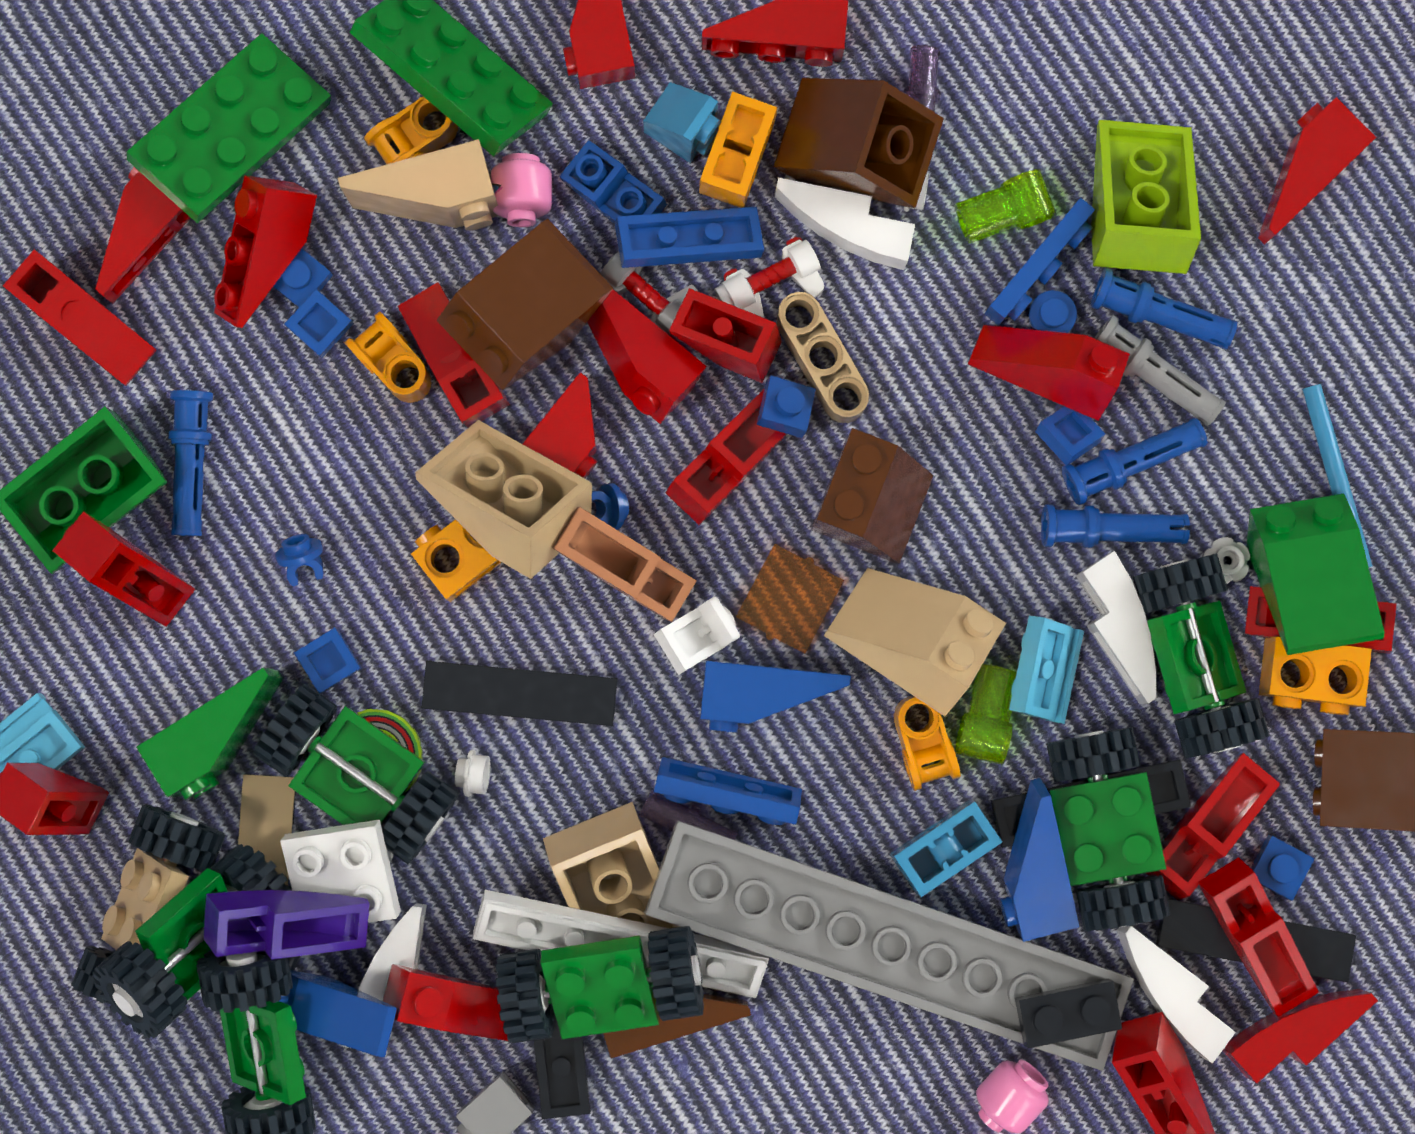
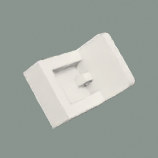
[653,596,740,675]

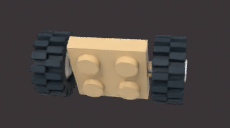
[71,804,226,1004]

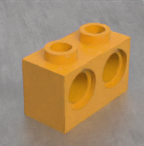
[699,91,777,208]
[411,519,502,602]
[1259,637,1372,715]

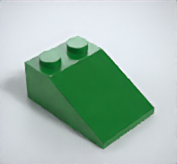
[1246,493,1385,655]
[136,667,284,800]

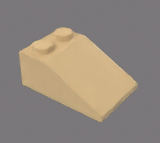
[338,139,498,231]
[416,420,592,579]
[824,568,1006,717]
[543,802,680,928]

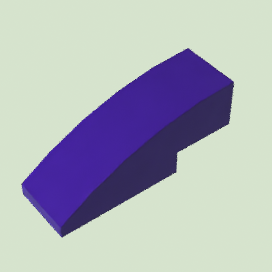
[203,890,370,960]

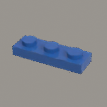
[984,197,1095,326]
[615,207,764,268]
[654,757,802,825]

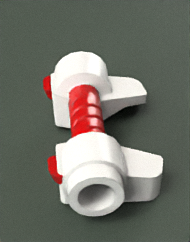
[714,237,824,318]

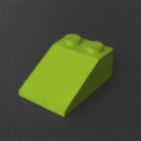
[1091,120,1201,274]

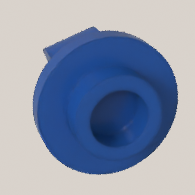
[592,483,629,530]
[275,534,323,586]

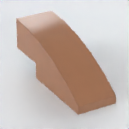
[553,507,697,622]

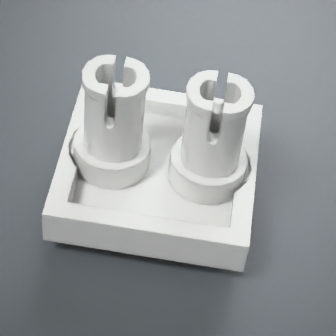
[280,819,401,923]

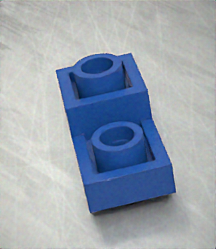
[559,140,667,223]

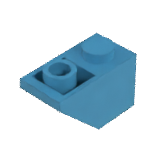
[643,82,720,164]

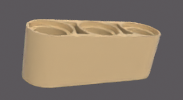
[777,292,869,423]

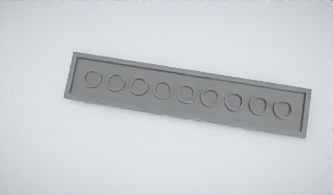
[644,820,1134,1071]

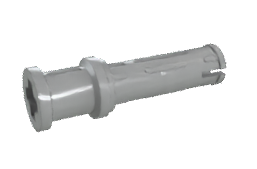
[1094,315,1226,427]

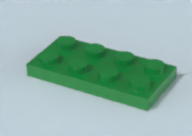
[349,0,553,157]
[126,33,331,224]

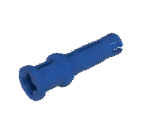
[1090,268,1238,350]
[168,390,213,536]
[1062,418,1208,506]
[1041,504,1190,548]

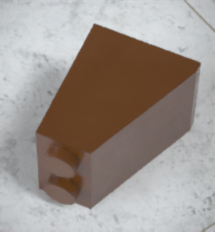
[773,78,944,208]
[437,218,614,390]
[811,428,934,564]
[1313,729,1415,832]

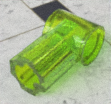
[955,169,1057,244]
[955,664,1017,765]

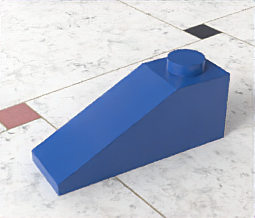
[700,661,851,733]
[1000,778,1080,942]
[279,970,397,1057]

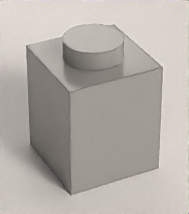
[456,1071,535,1134]

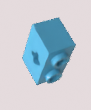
[890,800,1002,897]

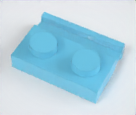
[1009,615,1084,724]
[0,693,85,773]

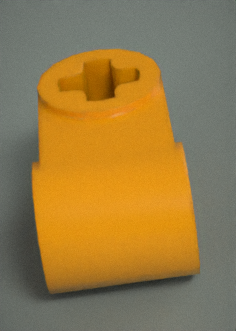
[364,96,458,164]
[344,311,432,403]
[893,696,961,791]

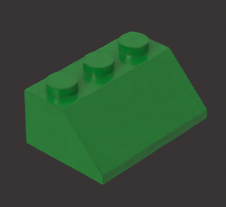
[0,406,167,574]

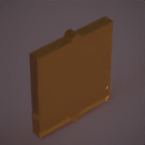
[736,544,844,654]

